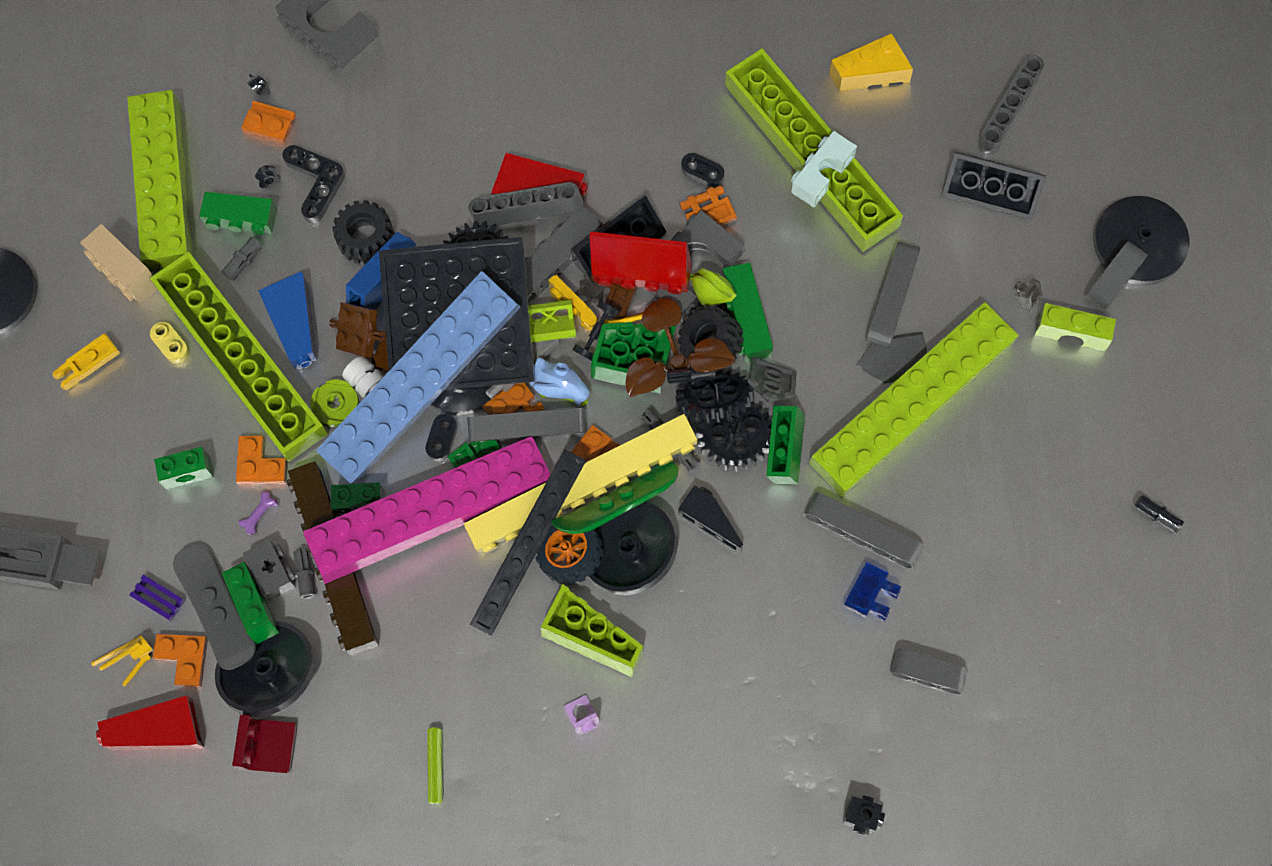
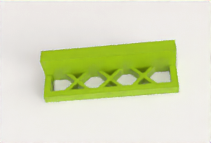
[529,300,576,343]

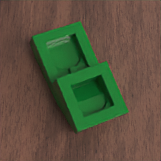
[447,440,502,468]

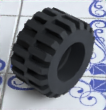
[332,200,395,265]
[678,305,744,371]

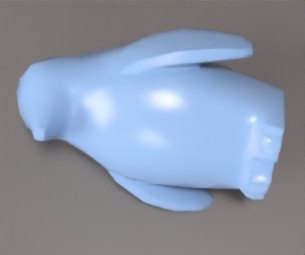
[530,357,590,406]

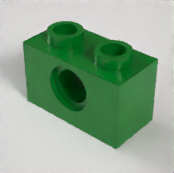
[154,446,213,490]

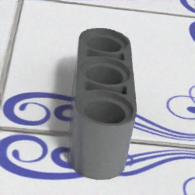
[1086,241,1148,310]
[891,649,968,695]

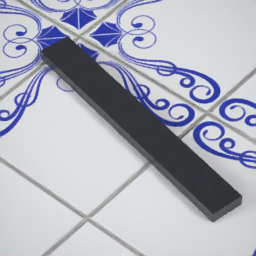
[470,449,586,636]

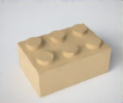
[80,224,158,305]

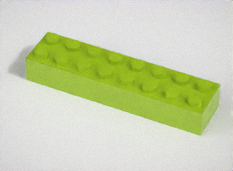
[127,90,194,272]

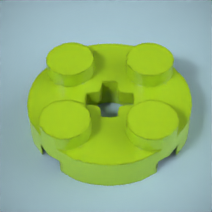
[310,379,360,427]

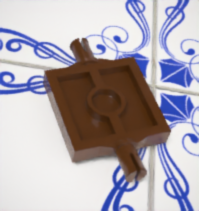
[329,302,386,357]

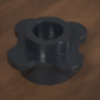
[247,74,270,96]
[255,165,281,189]

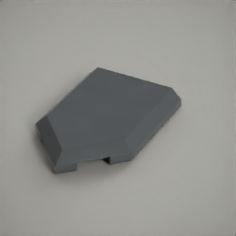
[856,332,927,383]
[748,356,797,402]

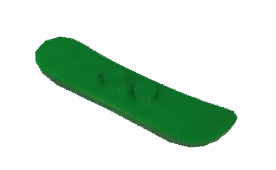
[551,462,679,534]

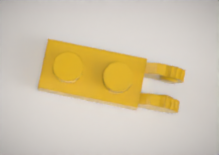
[549,275,598,332]
[53,333,120,390]

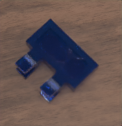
[844,562,901,622]

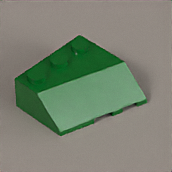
[591,322,677,394]

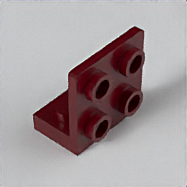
[232,715,297,774]

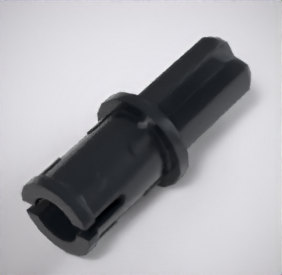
[667,365,715,384]
[1135,495,1184,534]

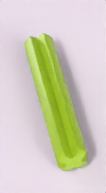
[427,727,442,804]

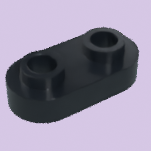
[681,153,724,187]
[425,414,458,461]

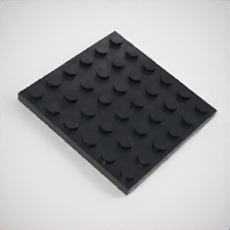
[379,237,535,390]

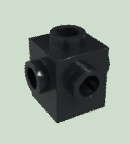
[843,795,885,836]

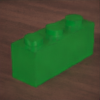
[199,192,277,235]
[766,406,805,485]
[222,562,279,644]

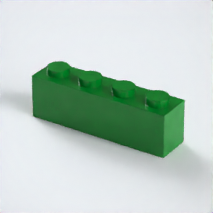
[722,262,773,363]

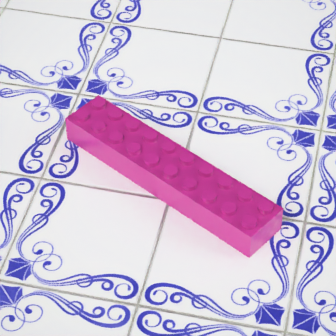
[303,436,551,584]

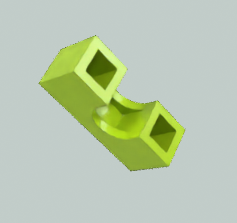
[1035,303,1116,351]

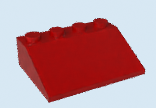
[590,231,692,294]

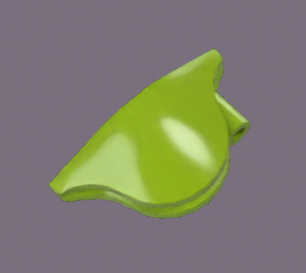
[690,268,737,306]

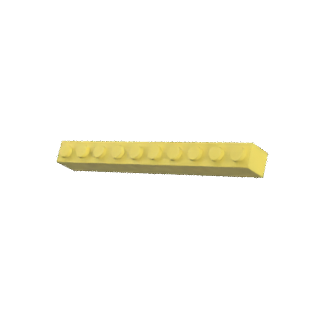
[464,414,697,554]

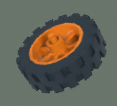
[535,525,603,585]

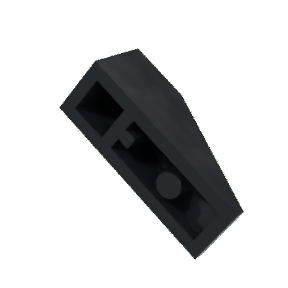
[678,485,743,554]

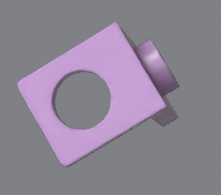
[564,695,600,734]

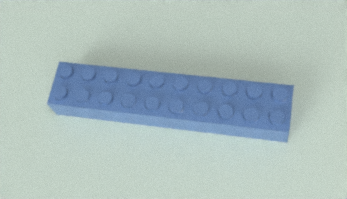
[316,271,521,484]

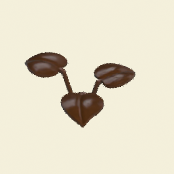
[625,298,736,398]

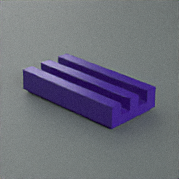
[129,575,185,621]

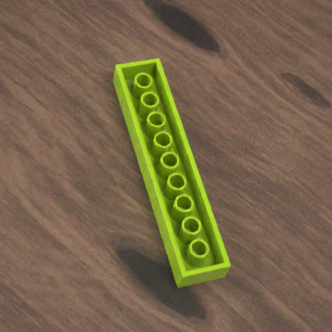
[725,48,903,252]
[150,251,328,462]
[809,302,1019,498]

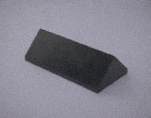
[942,151,1046,220]
[571,194,667,286]

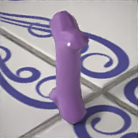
[238,491,278,535]

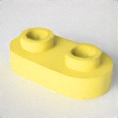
[150,322,189,364]

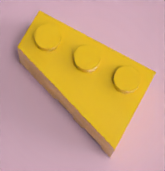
[829,33,913,92]

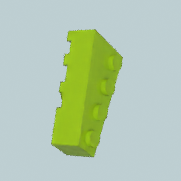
[541,584,643,677]

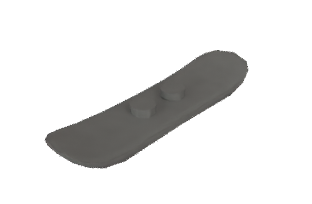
[173,544,255,670]

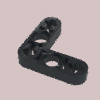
[282,145,345,223]

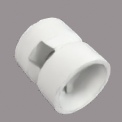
[342,356,384,399]

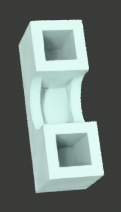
[791,131,857,207]

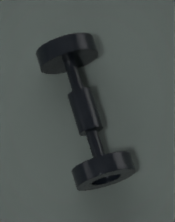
[572,300,620,361]

